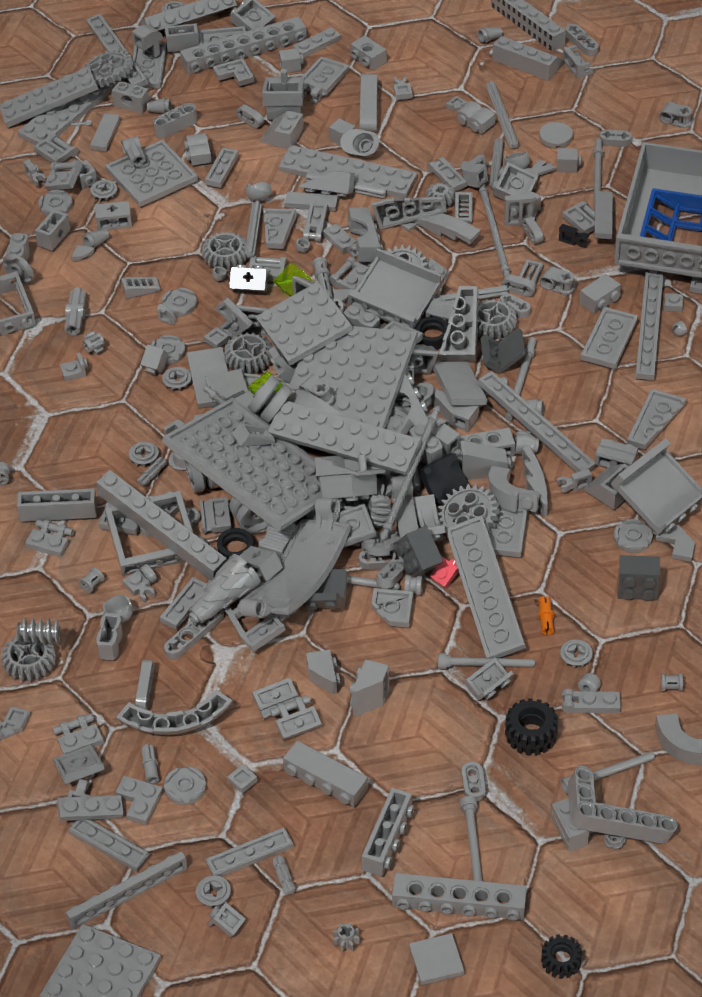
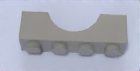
[347,207,383,262]
[395,373,433,434]

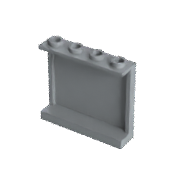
[348,248,442,329]
[611,438,702,535]

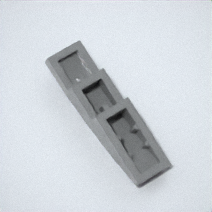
[413,213,481,244]
[522,446,548,517]

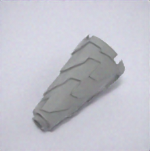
[188,554,261,624]

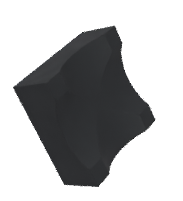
[418,453,469,504]

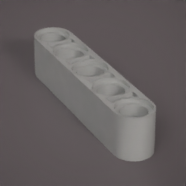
[360,74,377,132]

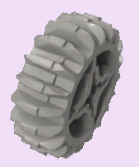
[202,231,248,271]
[478,298,517,340]
[224,332,272,374]
[1,637,56,682]

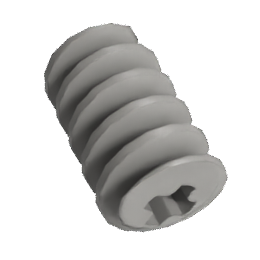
[16,617,60,645]

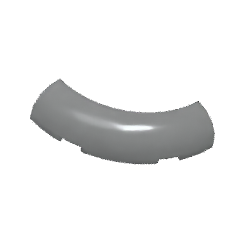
[116,689,233,735]

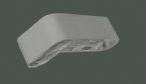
[392,476,418,539]

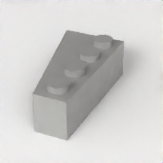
[439,286,479,362]

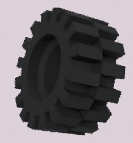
[541,934,582,979]

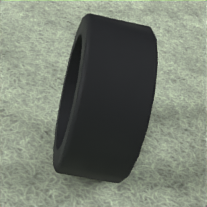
[415,317,448,350]
[217,528,254,560]

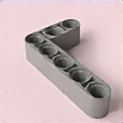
[568,766,677,844]

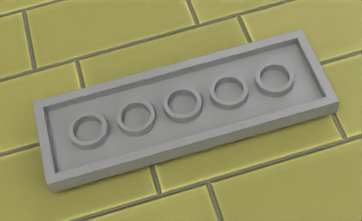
[0,67,98,128]

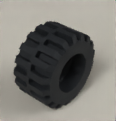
[505,698,558,755]

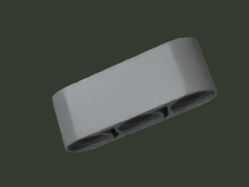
[153,103,197,138]

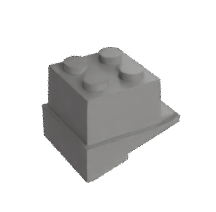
[262,69,305,120]
[315,454,385,501]

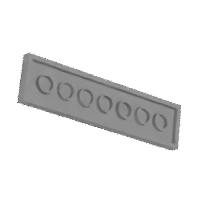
[17,77,126,145]
[279,145,417,198]
[268,401,422,475]
[446,515,526,658]

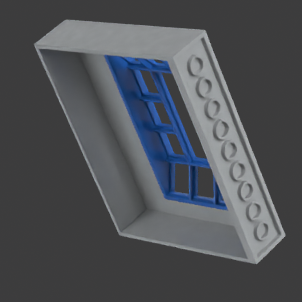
[614,142,702,278]

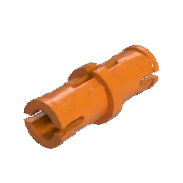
[538,596,554,635]

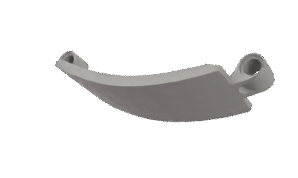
[238,497,351,618]

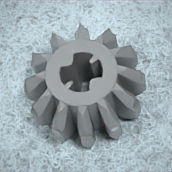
[426,182,455,207]
[367,495,391,528]

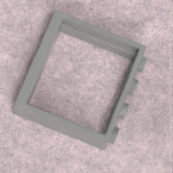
[0,272,36,335]
[105,491,192,576]

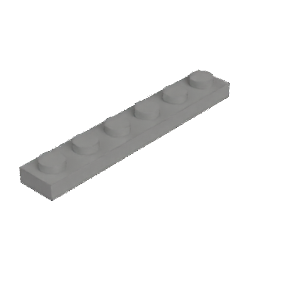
[66,851,187,930]

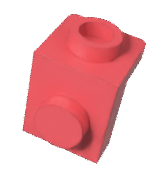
[430,557,460,588]

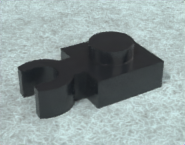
[559,224,589,247]

